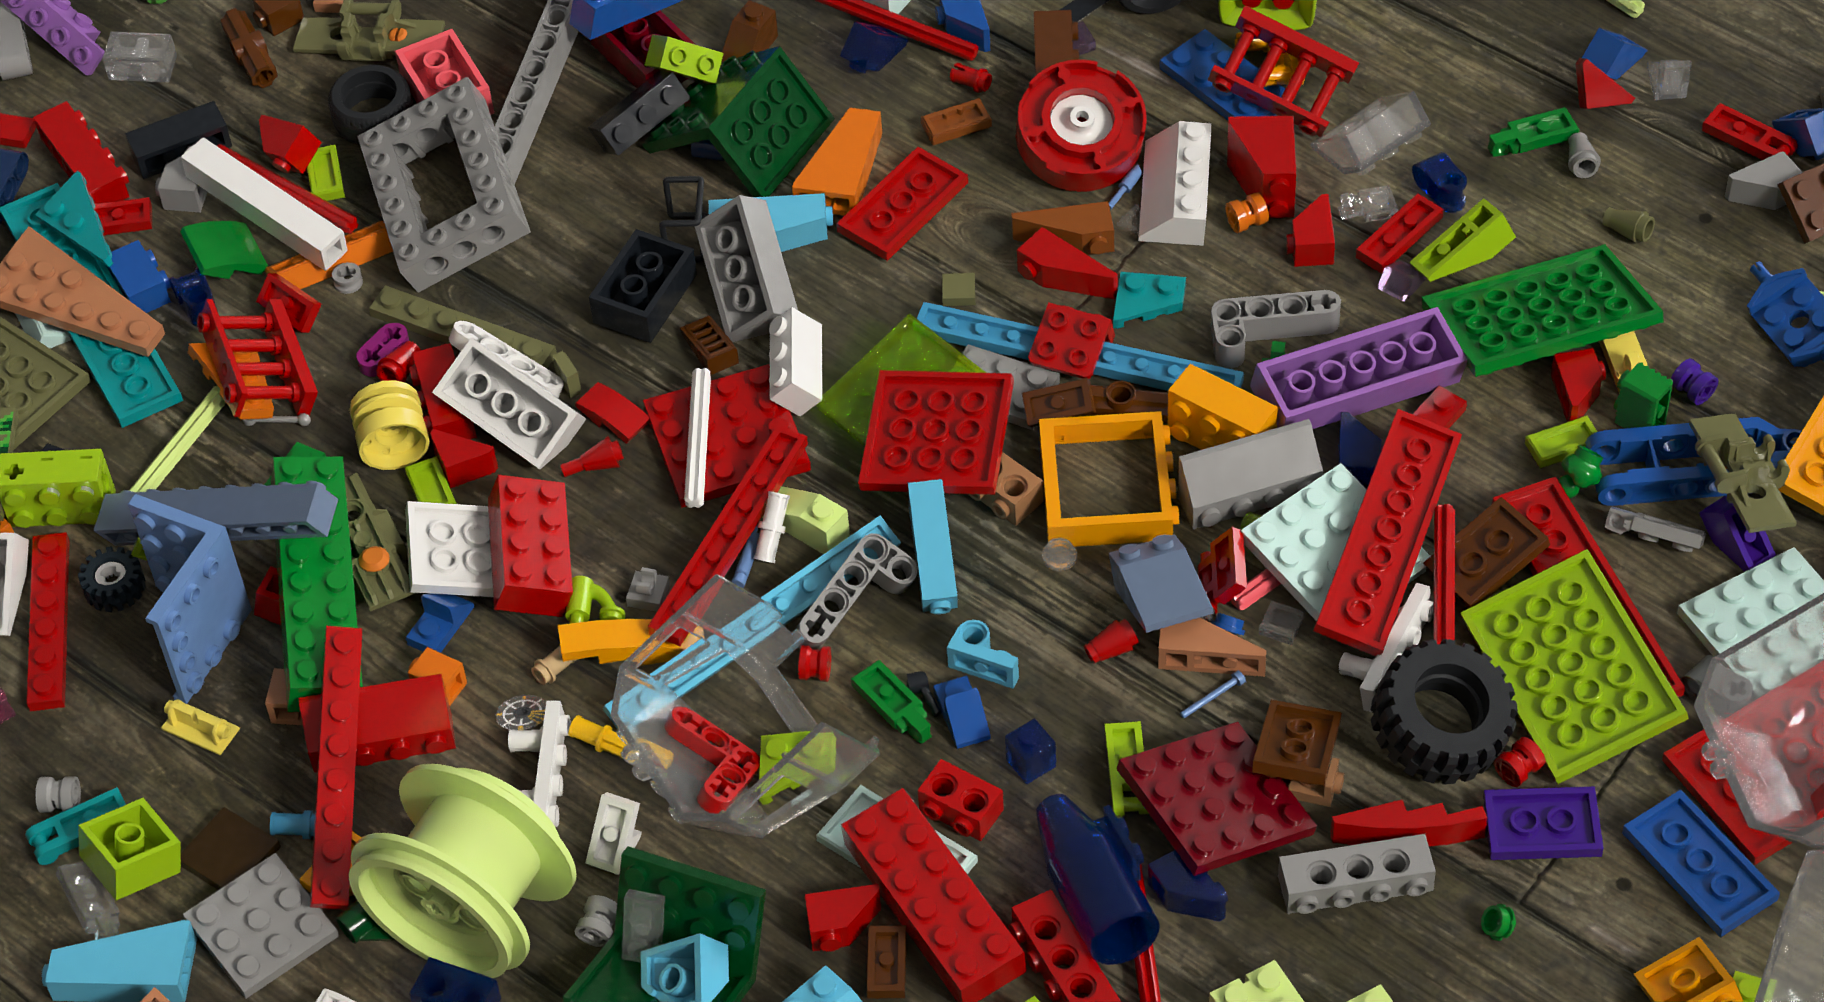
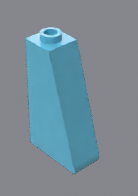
[709,193,833,252]
[908,479,958,614]
[42,920,197,1002]

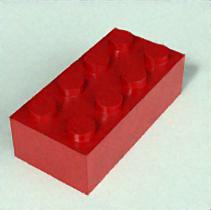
[488,475,573,617]

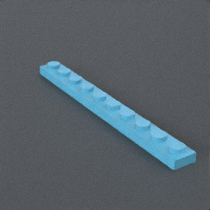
[603,515,901,736]

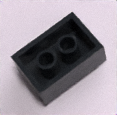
[589,229,697,343]

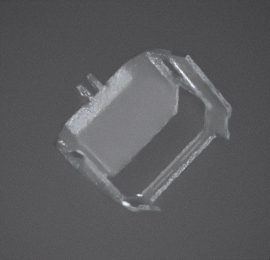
[610,574,880,839]

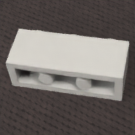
[769,307,822,416]

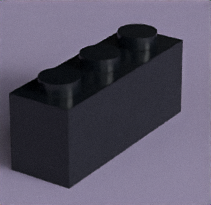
[588,71,690,155]
[125,101,232,179]

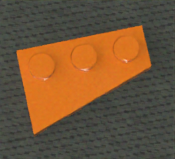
[188,343,274,420]

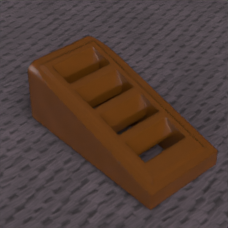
[680,315,739,376]

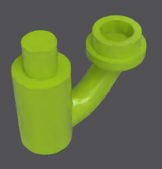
[565,576,625,624]

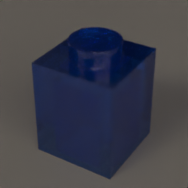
[1005,718,1056,784]

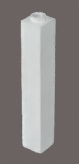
[181,137,348,271]

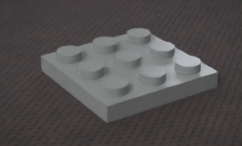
[183,853,339,999]

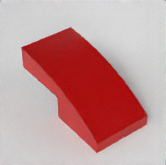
[575,382,650,444]

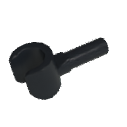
[907,671,942,717]

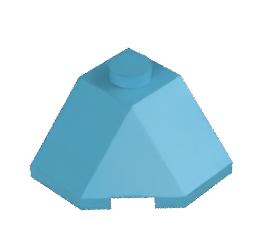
[641,933,729,1002]

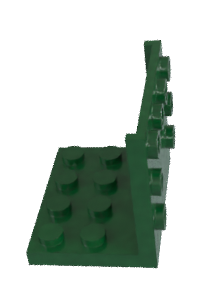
[642,46,835,197]
[563,846,766,1002]

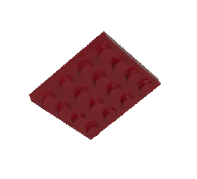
[1116,722,1317,876]

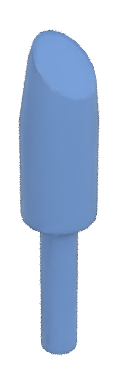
[1109,164,1143,210]

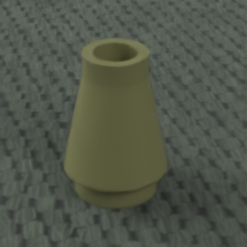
[1603,207,1655,243]

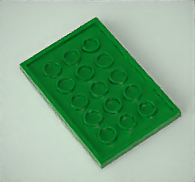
[1421,244,1664,377]

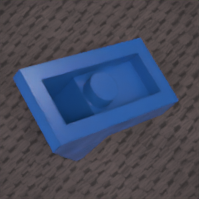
[406,593,474,653]
[933,675,991,749]

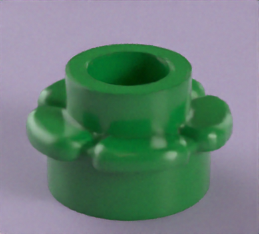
[1481,904,1516,941]

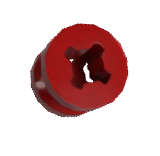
[798,645,831,682]

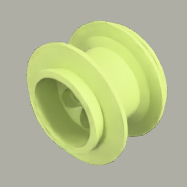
[349,764,577,979]

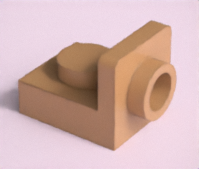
[1288,757,1345,807]

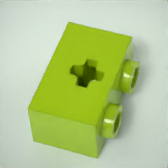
[645,35,723,84]

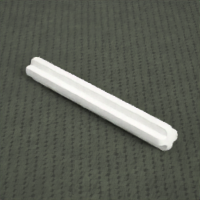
[684,368,711,508]

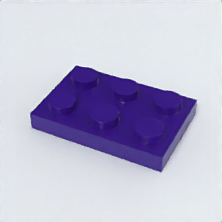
[1483,786,1604,860]

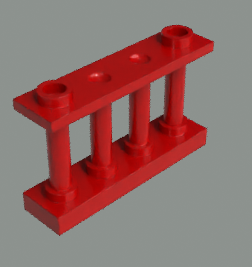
[1208,6,1359,137]
[197,299,318,417]

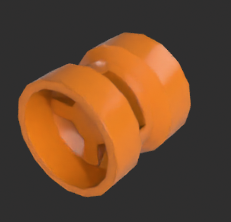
[1225,192,1269,233]

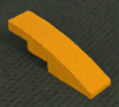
[558,619,703,667]

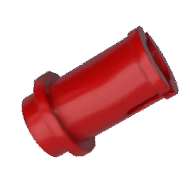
[950,62,992,93]

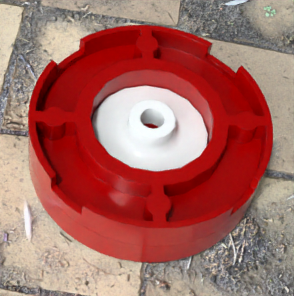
[1015,60,1147,192]

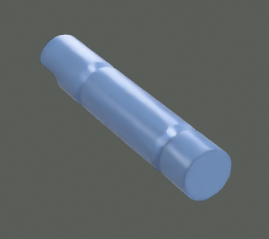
[731,525,759,589]

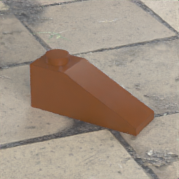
[1011,201,1115,255]

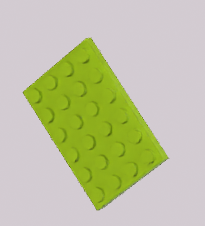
[1460,549,1689,785]

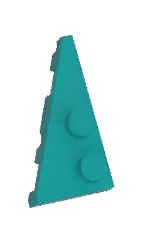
[35,170,113,267]

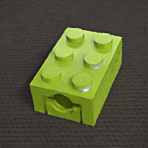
[0,449,116,528]

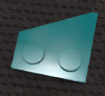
[1113,272,1186,329]

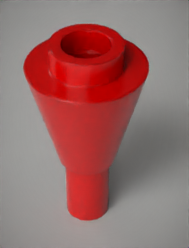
[560,436,624,477]

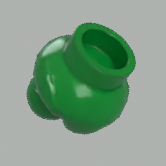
[1558,445,1603,499]

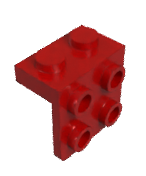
[1028,302,1115,379]

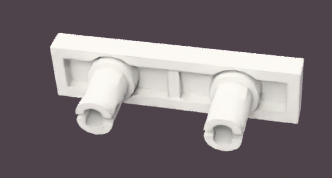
[1339,583,1434,712]
[508,701,571,827]

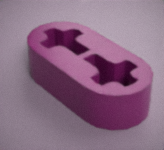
[356,323,409,377]

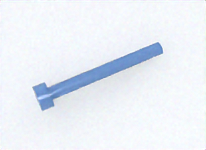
[1180,670,1246,719]

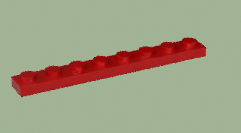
[648,425,808,646]
[310,626,363,910]

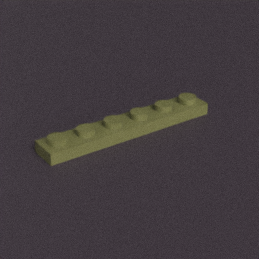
[369,285,557,368]

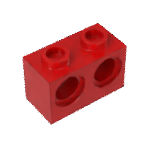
[918,759,1004,841]

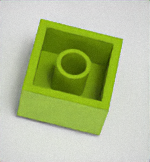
[78,798,181,901]

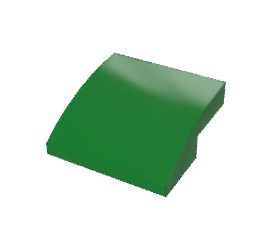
[180,221,268,279]

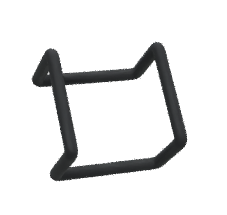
[659,176,708,262]

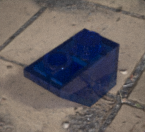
[1148,850,1228,921]

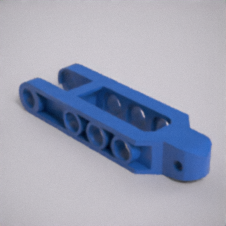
[1585,417,1802,506]

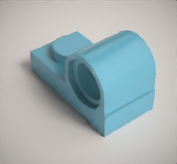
[947,620,1019,689]

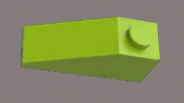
[1409,198,1516,282]

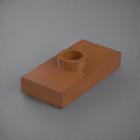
[921,98,992,145]

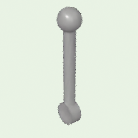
[243,413,311,426]

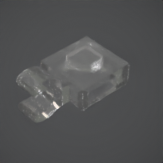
[1338,185,1398,222]

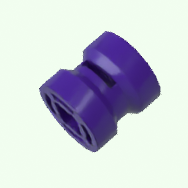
[1671,358,1719,405]

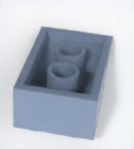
[1109,534,1214,633]

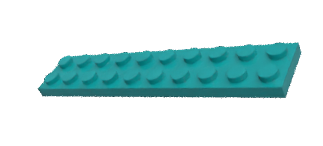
[0,183,183,428]

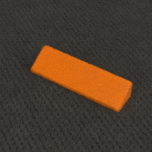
[265,221,393,289]

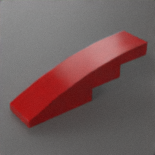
[1330,799,1487,846]

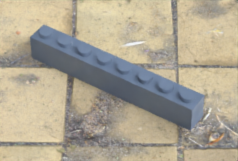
[94,481,338,546]

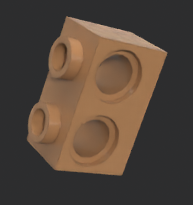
[969,452,1044,526]

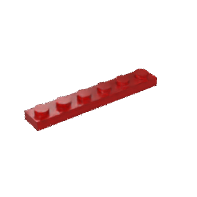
[27,532,70,711]

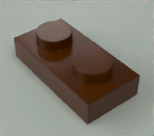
[1022,378,1096,427]
[867,925,907,999]

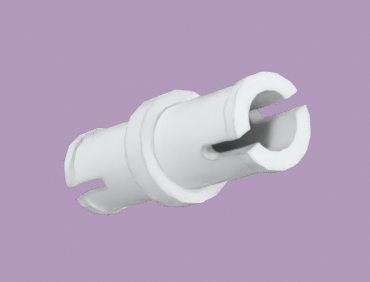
[753,491,790,563]

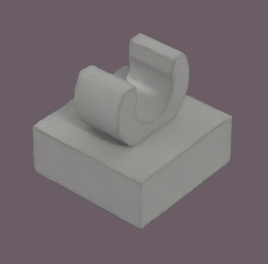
[626,567,670,612]

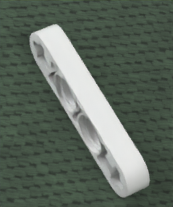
[449,321,564,398]

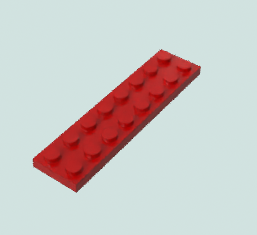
[1313,409,1462,656]
[1492,476,1685,697]

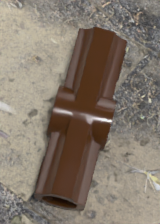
[220,8,278,88]
[1089,381,1168,423]

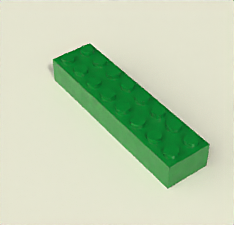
[271,456,363,712]

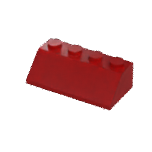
[298,674,456,773]

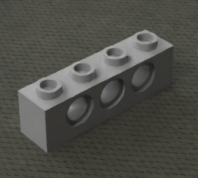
[1278,834,1436,914]

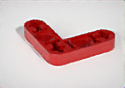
[664,706,760,815]

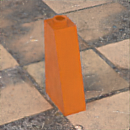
[792,108,882,216]

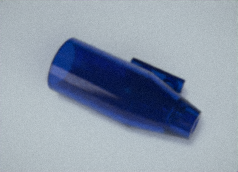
[1036,794,1160,965]

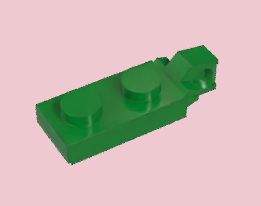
[1488,107,1580,157]
[851,660,932,744]

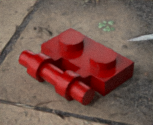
[1197,526,1247,616]

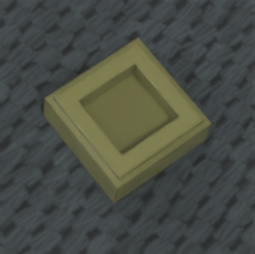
[942,273,976,306]
[552,351,581,399]

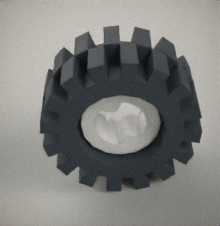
[78,546,146,612]

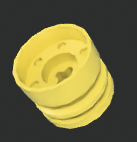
[349,380,430,470]

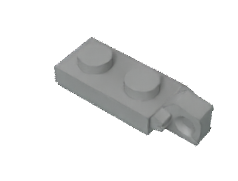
[1605,506,1706,552]

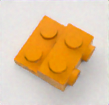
[1634,937,1743,1002]

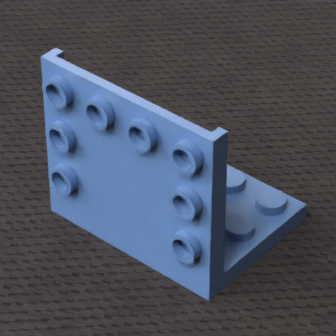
[128,494,252,704]

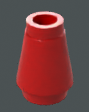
[376,341,420,382]
[1083,619,1139,664]

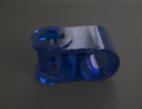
[1412,152,1467,213]
[169,266,218,327]

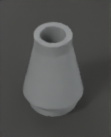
[1568,132,1601,178]

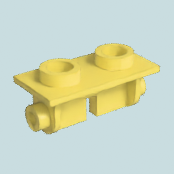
[161,699,240,755]

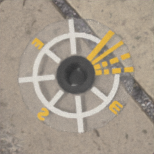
[496,695,546,730]

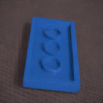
[1160,29,1293,120]
[1622,789,1780,938]

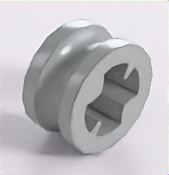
[332,262,363,294]

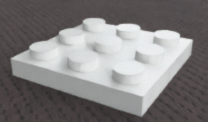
[405,501,493,597]

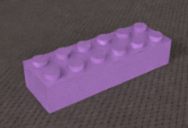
[1250,307,1467,429]

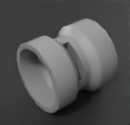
[35,776,81,813]
[575,895,617,947]

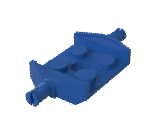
[1747,261,1824,367]

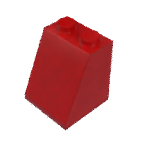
[1227,116,1296,218]

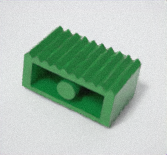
[1613,362,1673,429]

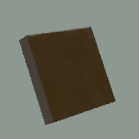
[181,807,281,890]

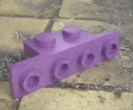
[1,0,105,75]

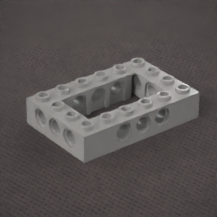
[357,77,531,293]

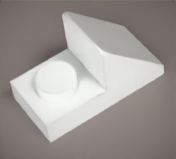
[585,792,642,875]

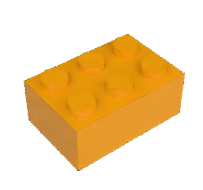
[1168,364,1278,450]

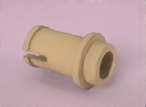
[531,645,577,685]

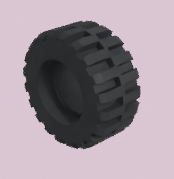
[1370,639,1518,785]

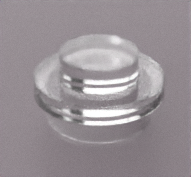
[1042,538,1077,571]

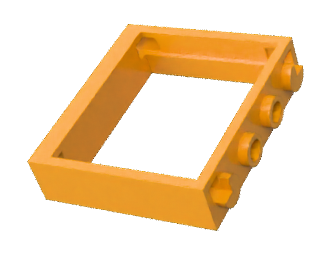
[1039,411,1179,548]

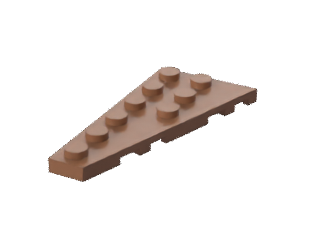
[0,226,165,357]

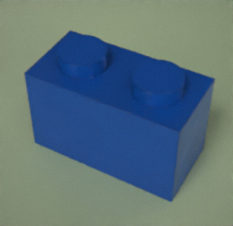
[107,240,171,313]

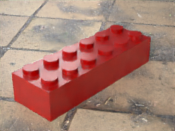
[841,788,1026,1002]

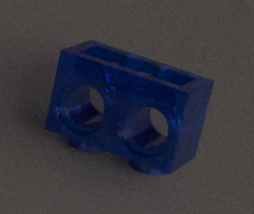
[409,957,502,1002]

